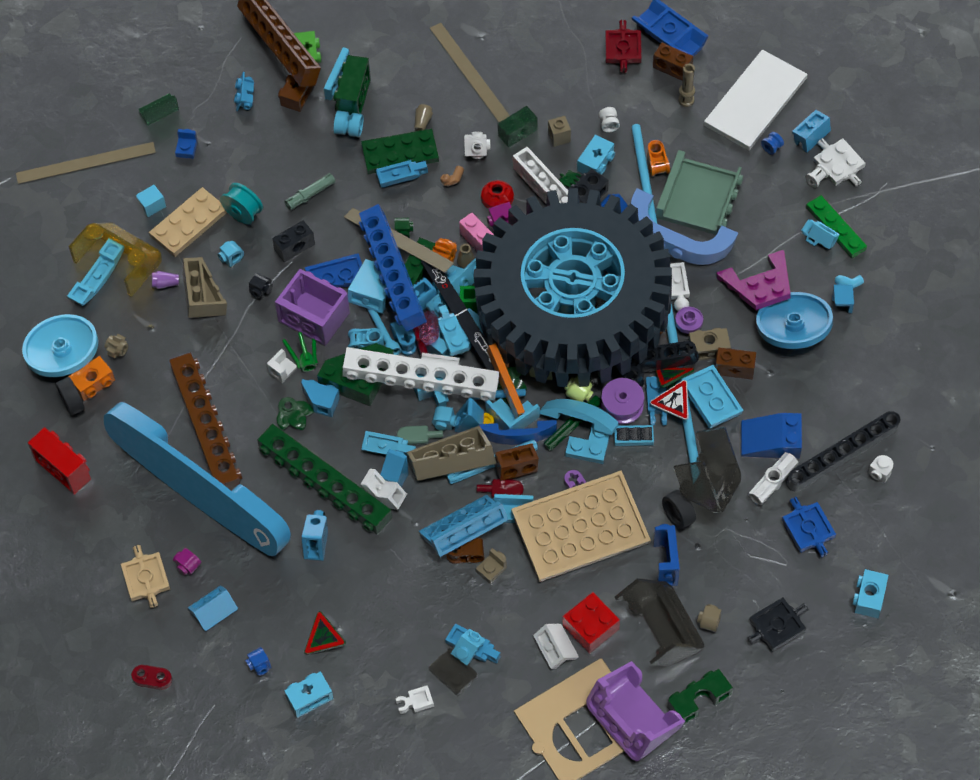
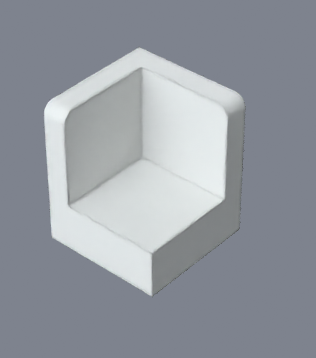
[267,349,297,383]

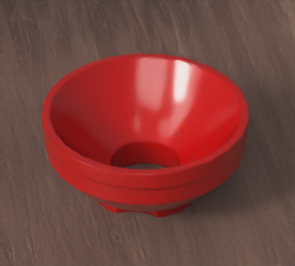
[481,180,514,209]

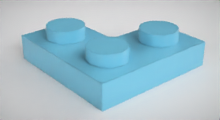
[565,423,610,464]

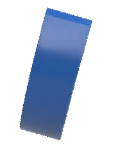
[479,420,557,445]

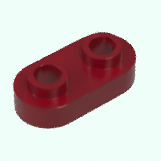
[131,665,173,690]

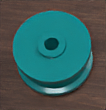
[220,183,263,225]

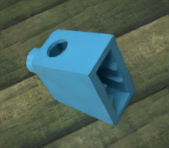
[302,510,328,561]

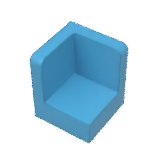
[832,285,854,313]

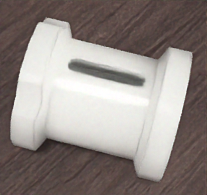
[805,164,830,188]

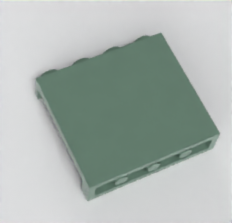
[656,150,744,235]

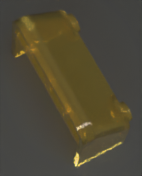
[68,222,162,297]

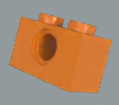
[68,356,115,401]

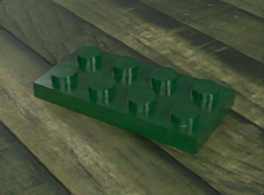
[361,129,439,174]

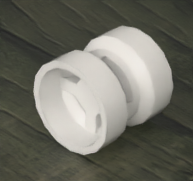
[599,107,620,132]

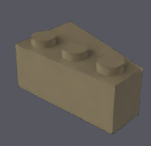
[183,257,227,318]

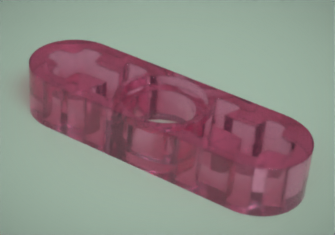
[419,310,439,346]

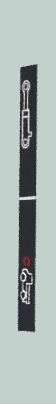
[421,260,494,371]

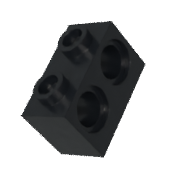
[569,169,609,203]

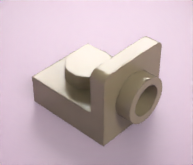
[476,548,507,584]

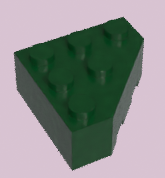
[317,343,394,406]

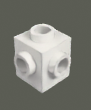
[464,132,490,159]

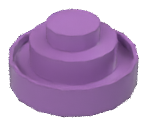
[675,307,703,334]

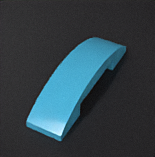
[67,238,125,306]
[540,399,619,435]

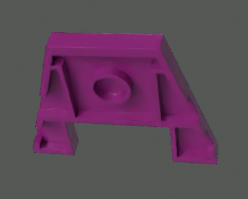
[716,250,791,310]

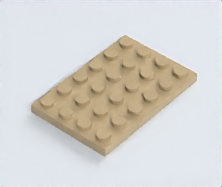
[511,470,651,582]

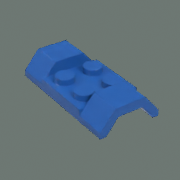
[632,0,708,57]

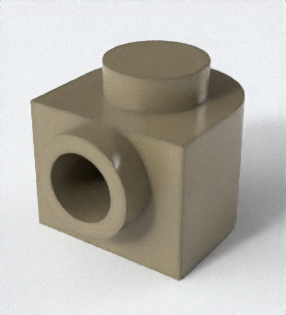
[697,604,721,632]

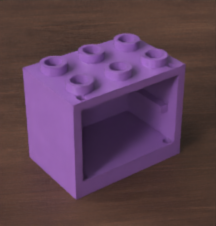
[275,269,350,346]

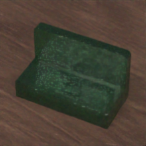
[138,93,179,125]

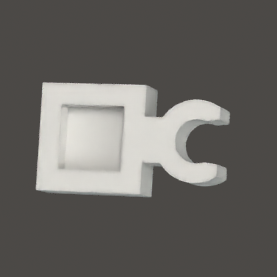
[395,685,434,714]

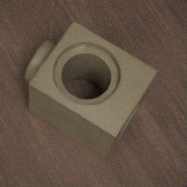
[548,116,571,147]

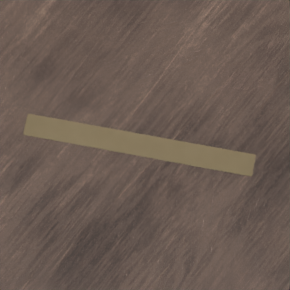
[430,23,511,123]
[16,142,156,184]
[344,208,454,272]

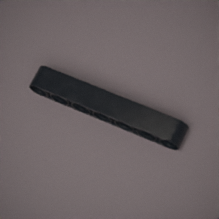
[786,411,901,492]

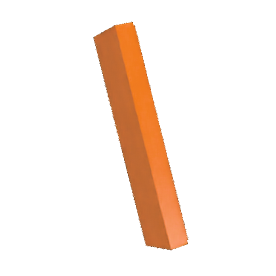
[487,344,525,419]

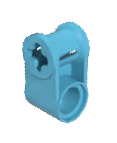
[348,328,385,349]

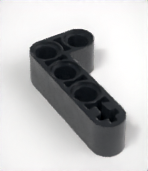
[624,341,699,388]

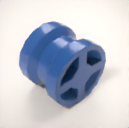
[761,132,784,155]

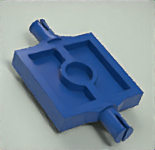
[782,497,836,557]

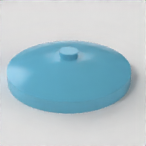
[22,314,99,377]

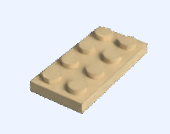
[149,187,227,257]

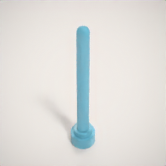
[367,308,402,355]

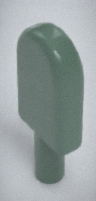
[397,425,443,445]

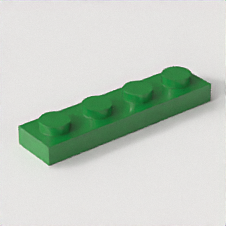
[806,195,867,259]

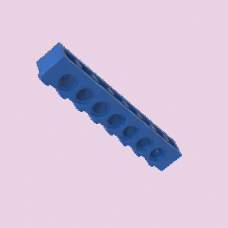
[359,204,427,332]

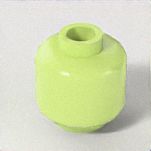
[564,375,594,402]

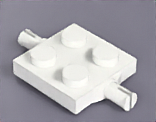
[814,138,865,186]

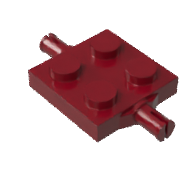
[605,20,642,73]

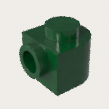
[394,217,413,238]

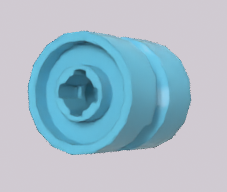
[334,110,364,137]

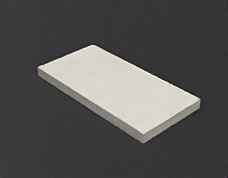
[704,50,807,151]

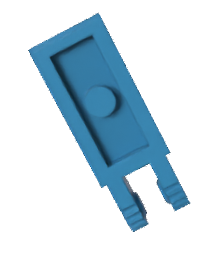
[646,377,667,426]

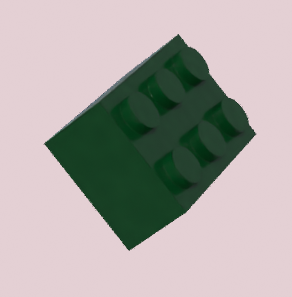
[334,55,371,115]

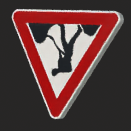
[650,380,689,420]

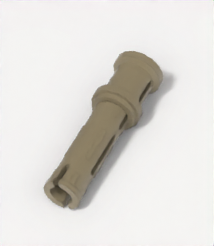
[678,63,695,107]

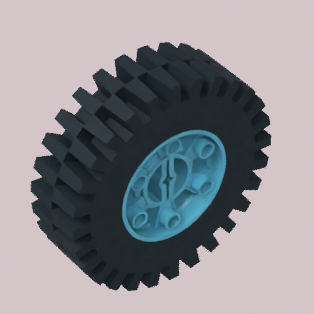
[474,188,672,387]

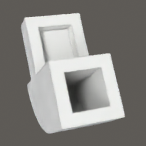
[361,469,407,510]

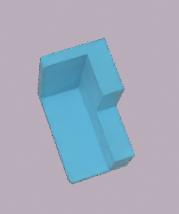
[486,398,540,430]

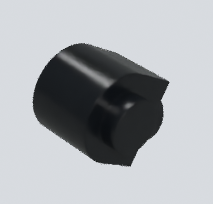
[249,273,273,299]

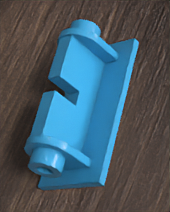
[234,72,254,111]

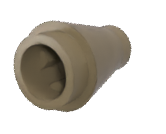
[414,104,433,131]
[457,244,475,268]

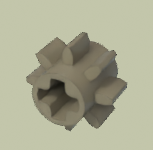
[105,334,128,358]

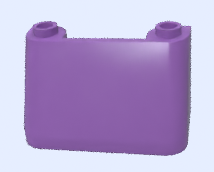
[586,661,685,761]

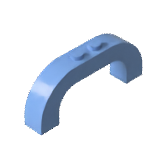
[631,188,738,265]

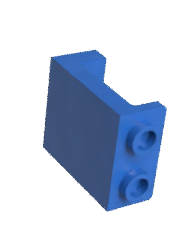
[653,524,680,587]

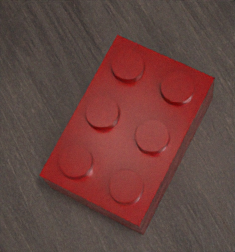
[27,427,91,495]

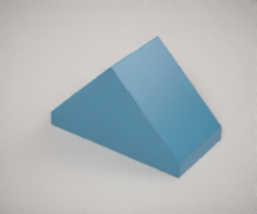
[455,398,484,432]

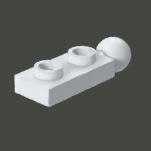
[670,262,690,311]

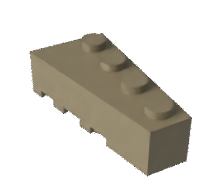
[407,426,496,480]

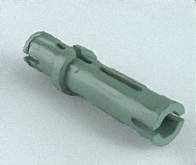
[284,173,336,211]

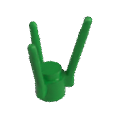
[282,332,318,372]

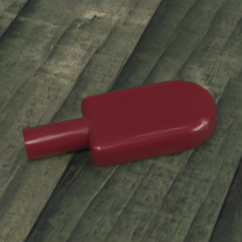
[412,326,428,356]
[477,479,524,498]

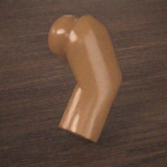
[440,166,464,187]

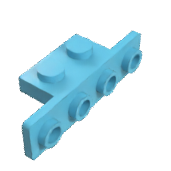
[426,258,476,319]

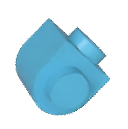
[217,241,244,267]
[432,406,457,431]

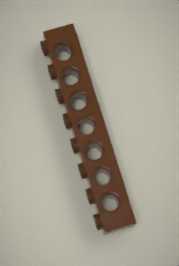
[237,0,321,87]
[169,352,243,491]

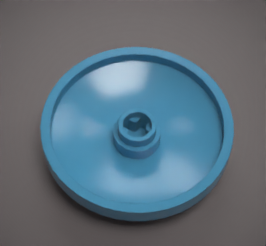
[756,292,833,349]

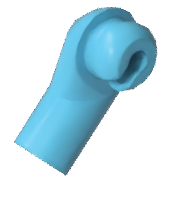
[835,275,864,289]

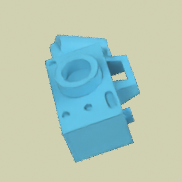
[801,220,840,249]

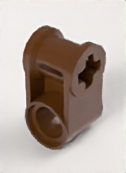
[446,537,485,564]

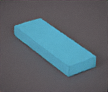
[324,47,350,100]

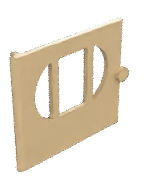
[514,658,625,780]

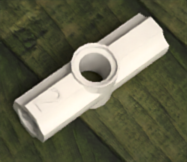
[748,452,799,506]

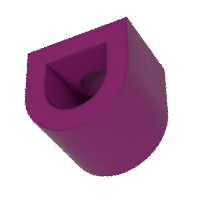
[173,547,201,575]

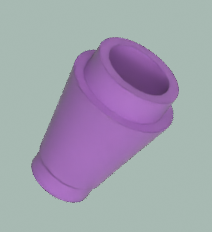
[152,271,179,289]

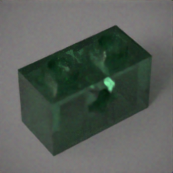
[498,106,538,147]

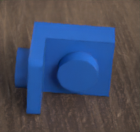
[175,129,198,159]

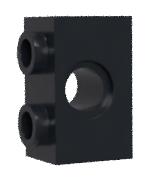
[272,220,315,263]

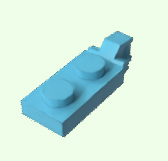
[437,305,469,356]
[361,431,416,455]

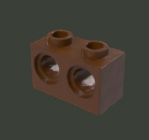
[653,43,693,81]
[494,443,539,481]

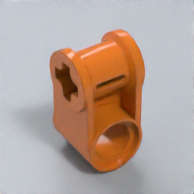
[647,140,670,176]

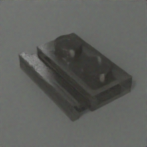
[429,647,478,696]

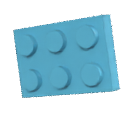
[680,365,744,429]

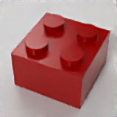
[563,592,620,654]

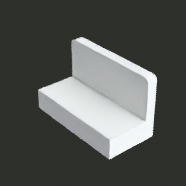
[533,624,579,669]

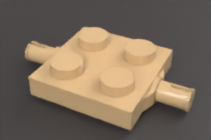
[121,545,170,608]

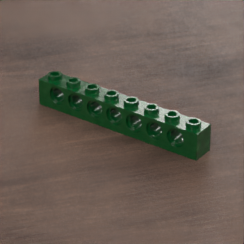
[257,423,392,535]

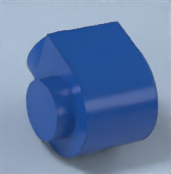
[245,647,272,676]

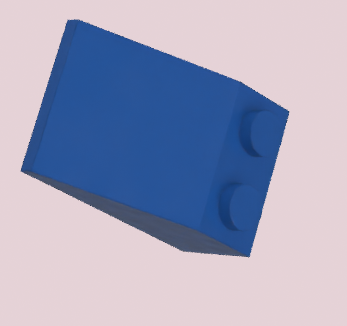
[741,413,802,459]

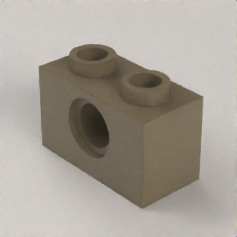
[688,328,731,361]

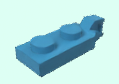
[376,160,428,188]
[445,624,501,664]

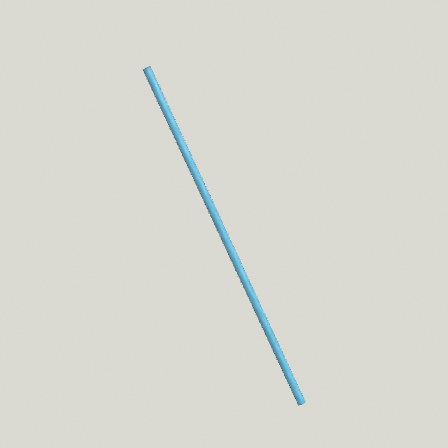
[631,124,705,497]

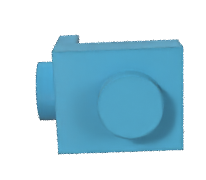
[451,629,485,665]

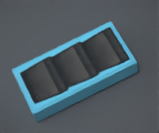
[614,425,654,446]

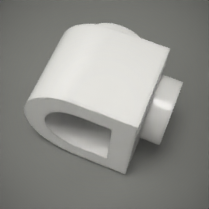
[868,455,893,483]

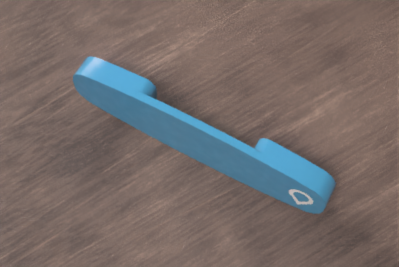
[104,402,291,556]

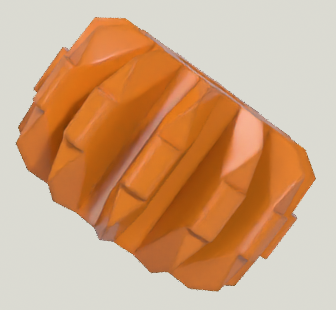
[432,238,457,262]

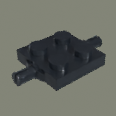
[747,597,809,652]

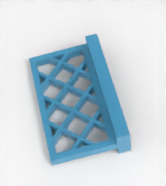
[419,495,509,557]

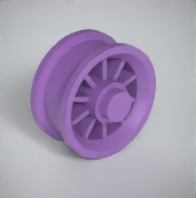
[601,378,644,424]

